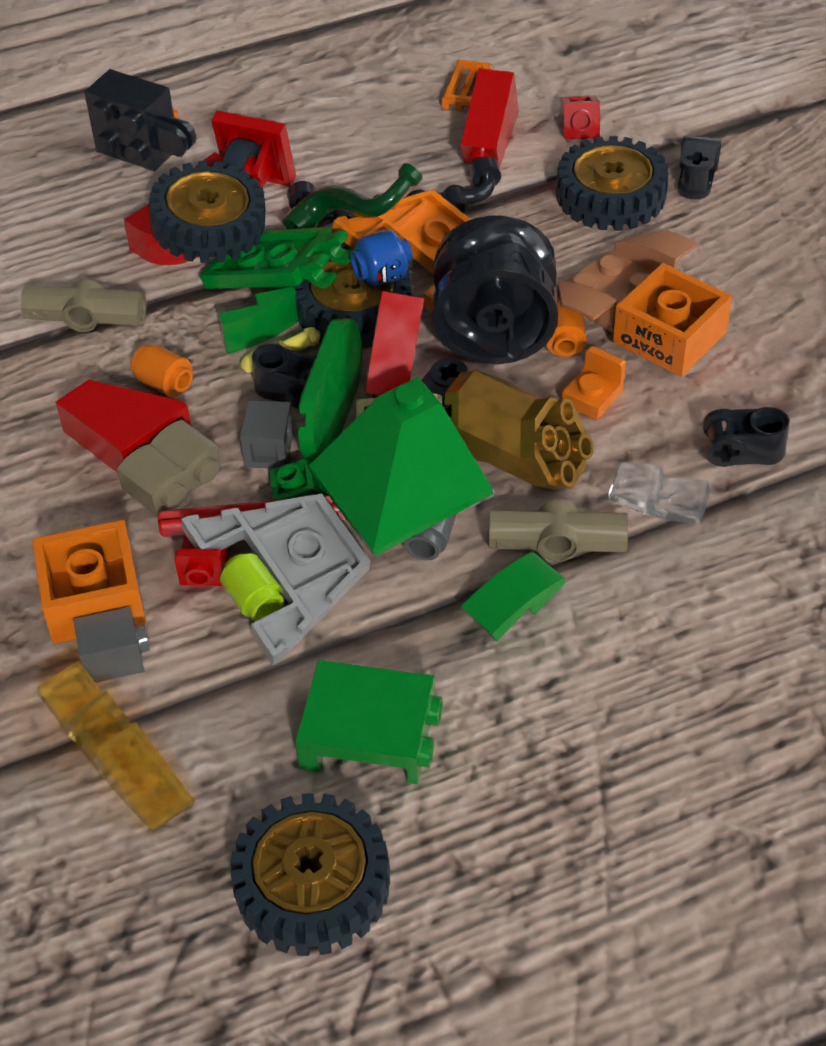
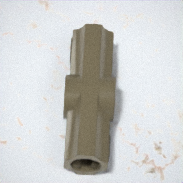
[21,279,147,332]
[489,500,628,561]

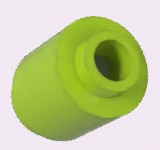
[220,553,284,622]

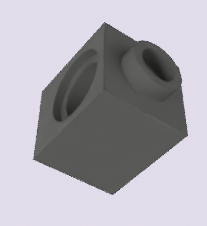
[240,400,294,469]

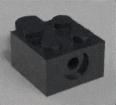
[84,69,196,171]

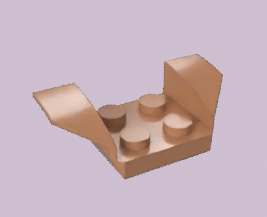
[556,230,698,334]

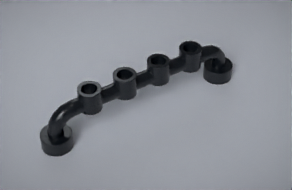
[287,157,501,223]

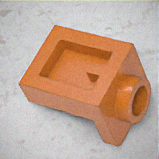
[562,346,626,420]

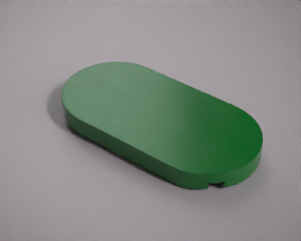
[298,318,362,461]

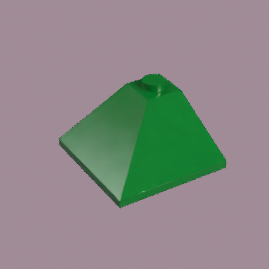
[308,377,493,557]

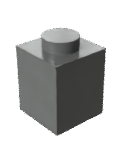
[73,606,150,685]

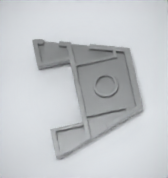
[181,494,370,665]

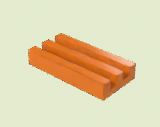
[442,59,492,112]

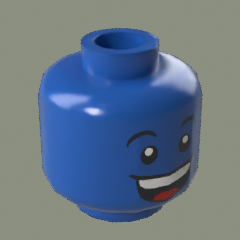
[350,230,413,288]

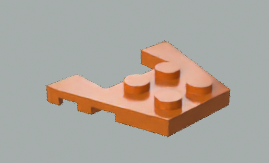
[331,189,471,314]

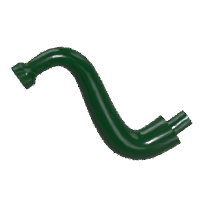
[282,163,422,229]

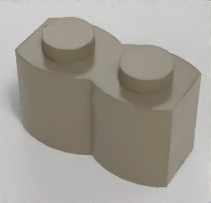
[117,420,221,516]

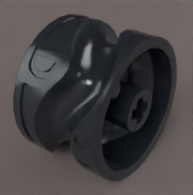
[433,215,558,364]

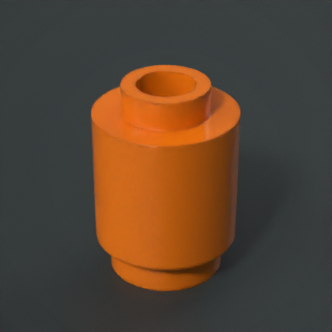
[546,298,587,357]
[131,345,193,397]

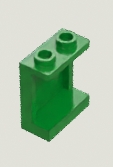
[295,660,443,785]

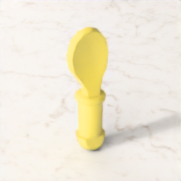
[240,327,321,373]

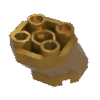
[445,370,593,490]

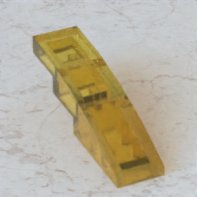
[37,661,195,833]

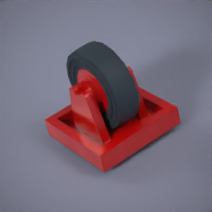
[211,110,296,188]

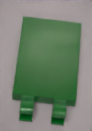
[199,227,354,289]

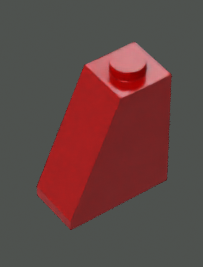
[461,68,519,168]
[365,291,424,398]
[55,380,191,473]

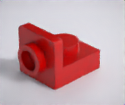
[560,95,600,140]
[174,533,231,587]

